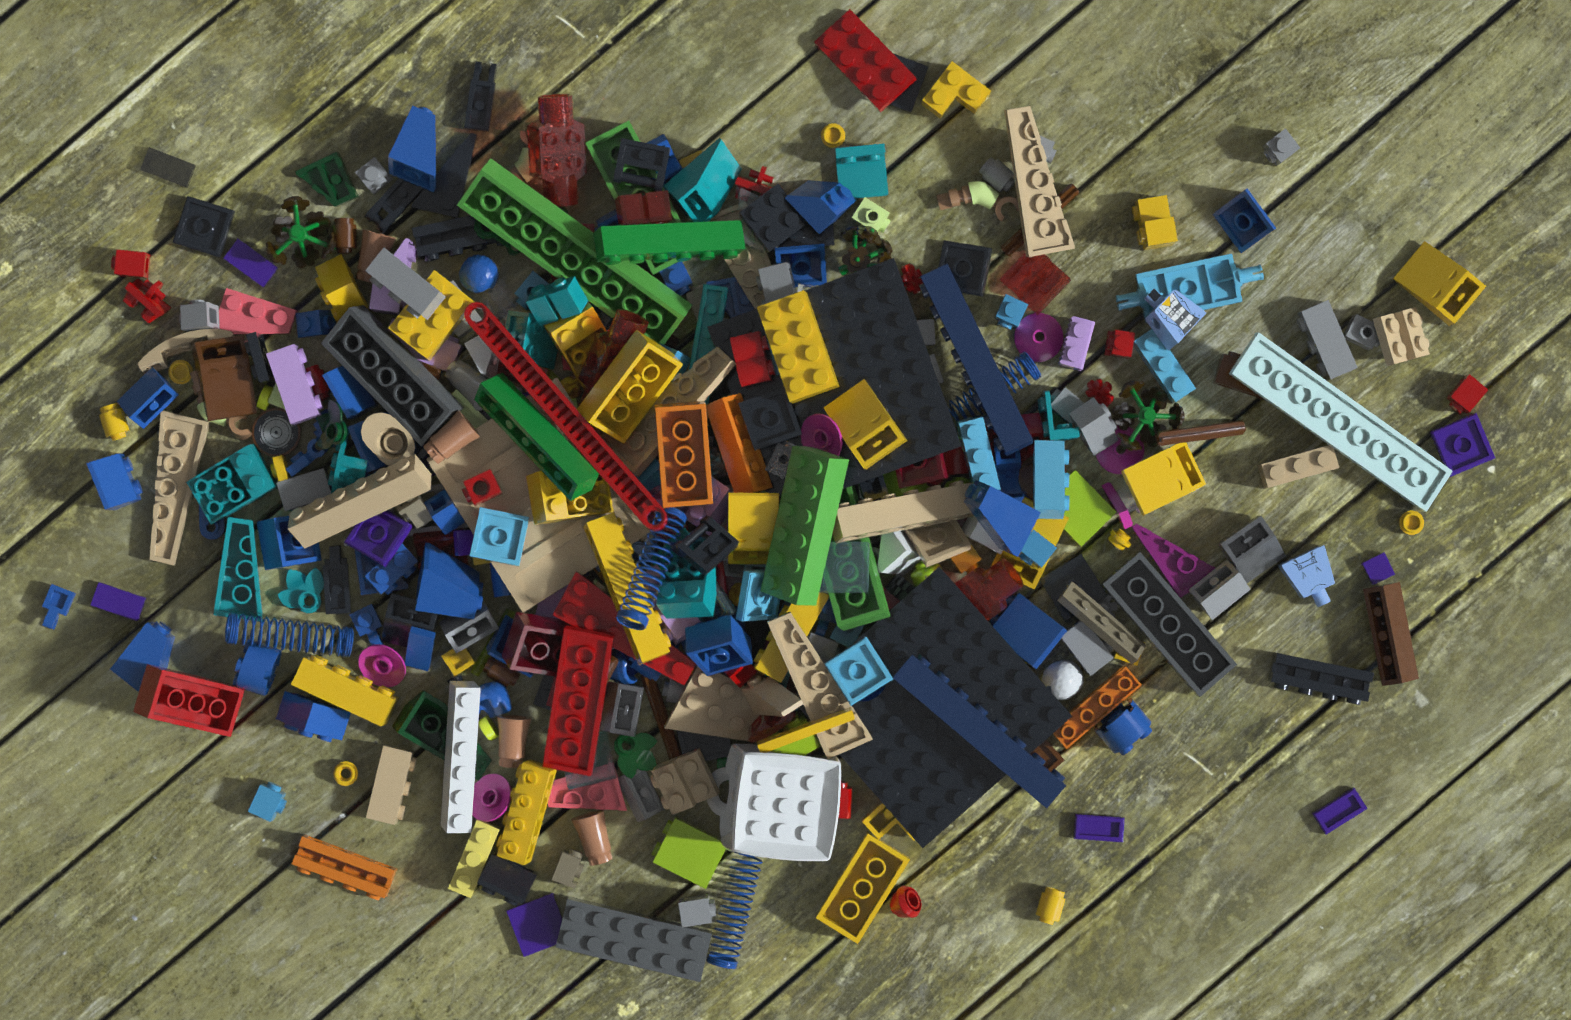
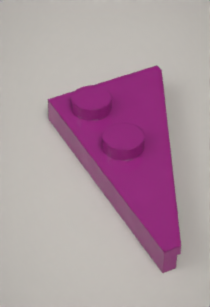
[1131,524,1215,598]

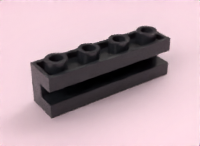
[412,215,504,262]
[1268,652,1374,705]

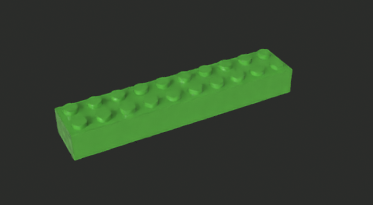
[457,159,692,345]

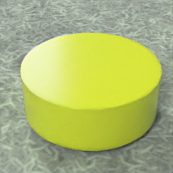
[256,384,274,410]
[478,715,499,741]

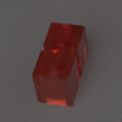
[615,190,672,225]

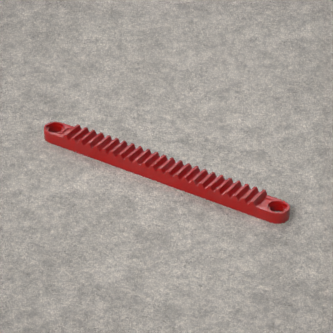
[464,302,668,531]

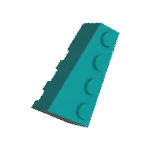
[213,517,263,622]

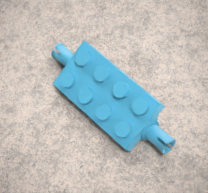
[1116,254,1264,323]

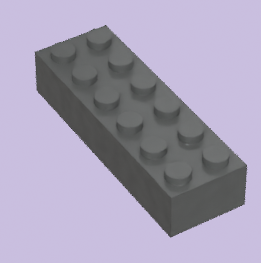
[321,305,464,446]
[1101,552,1237,697]
[556,896,712,982]

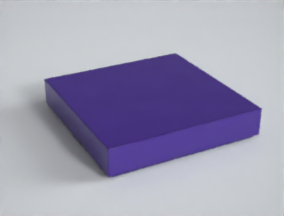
[1430,413,1495,477]
[344,510,413,568]
[506,893,563,957]

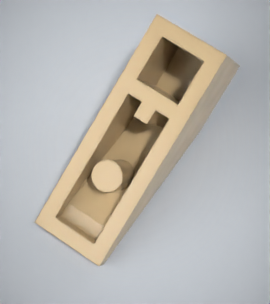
[741,675,803,717]

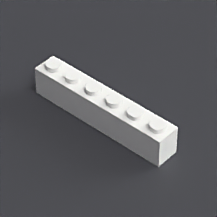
[441,681,480,833]

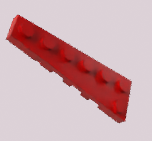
[553,571,696,685]

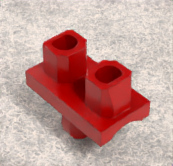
[735,166,774,202]
[123,278,171,323]

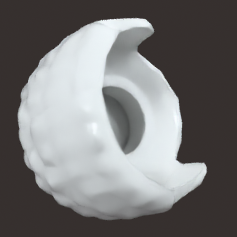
[1041,660,1084,700]

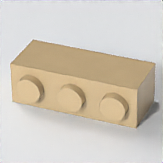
[1257,445,1339,489]
[366,745,417,825]

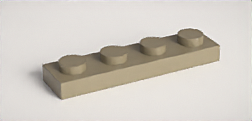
[1057,582,1147,664]

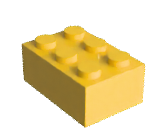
[388,270,474,361]

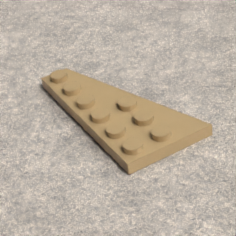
[596,347,736,477]
[664,665,820,752]

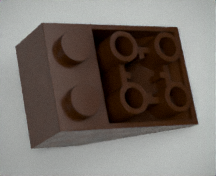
[192,335,257,421]

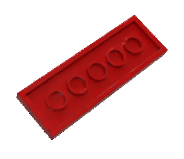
[542,625,615,776]

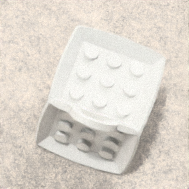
[707,744,841,861]

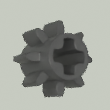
[709,446,728,479]

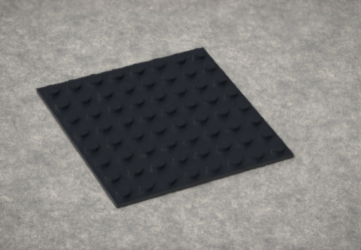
[707,258,961,505]
[795,567,1072,848]

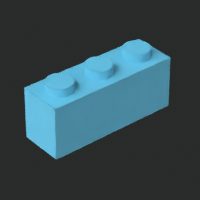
[1133,329,1196,404]
[955,415,1001,490]
[1033,440,1069,519]

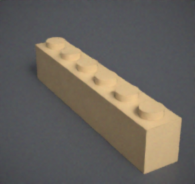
[288,454,431,549]
[833,481,974,544]

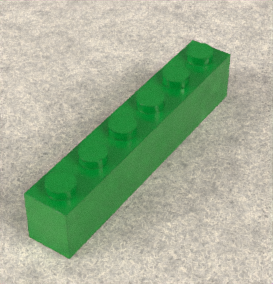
[593,220,745,265]
[474,373,599,501]

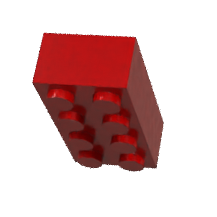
[133,664,245,737]

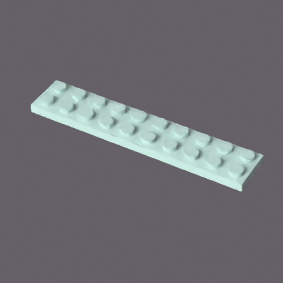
[1229,332,1453,512]

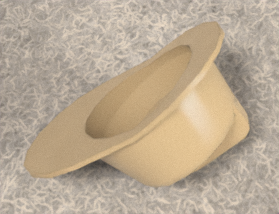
[361,412,415,466]

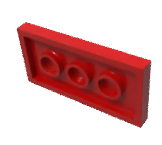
[814,9,916,113]

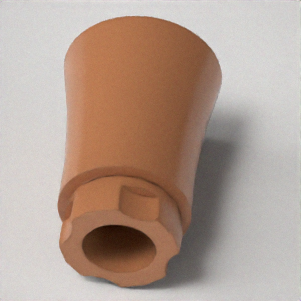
[356,229,396,283]
[423,410,481,464]
[497,715,531,768]
[571,810,613,866]

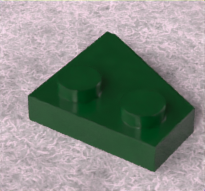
[295,152,359,207]

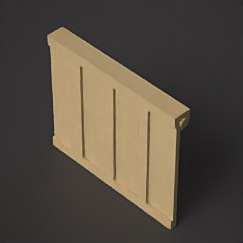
[426,377,650,613]

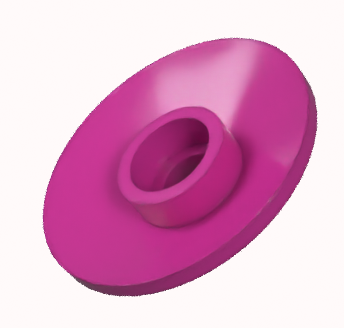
[1014,313,1063,362]
[801,414,842,456]
[1096,425,1144,474]
[358,644,406,687]
[472,774,511,822]

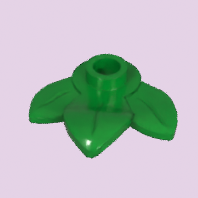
[614,733,657,779]

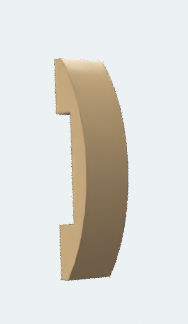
[138,329,234,374]

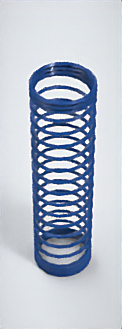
[948,351,1041,432]
[616,505,687,630]
[225,612,354,658]
[706,852,763,969]

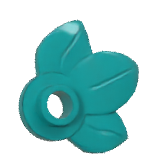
[278,568,324,613]

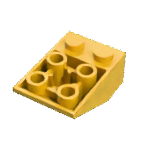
[1393,241,1486,326]
[543,302,619,391]
[824,379,908,469]
[1121,443,1206,516]
[526,471,614,525]
[728,492,779,564]
[990,496,1069,590]

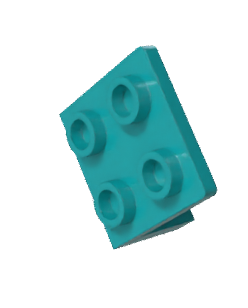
[835,143,889,199]
[505,310,558,369]
[1037,391,1080,441]
[328,430,368,493]

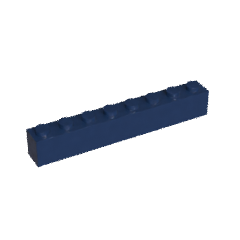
[919,264,1033,456]
[893,654,1066,808]

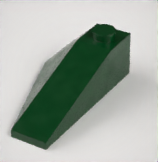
[392,690,492,781]

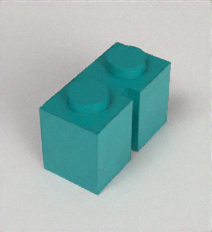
[526,276,588,326]

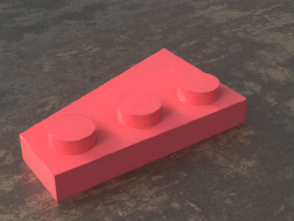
[219,288,298,335]
[548,763,627,811]

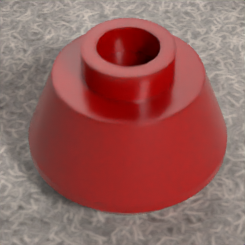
[890,885,922,918]

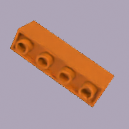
[706,393,773,493]
[1053,666,1142,749]
[292,834,397,900]

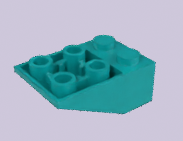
[664,138,742,222]
[186,444,278,524]
[656,536,717,619]

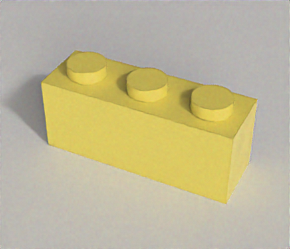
[448,819,502,898]

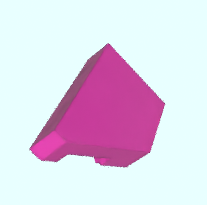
[1101,482,1133,529]

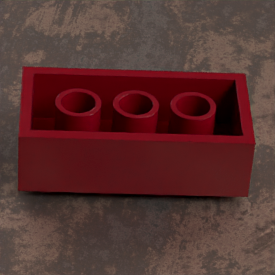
[502,612,613,677]

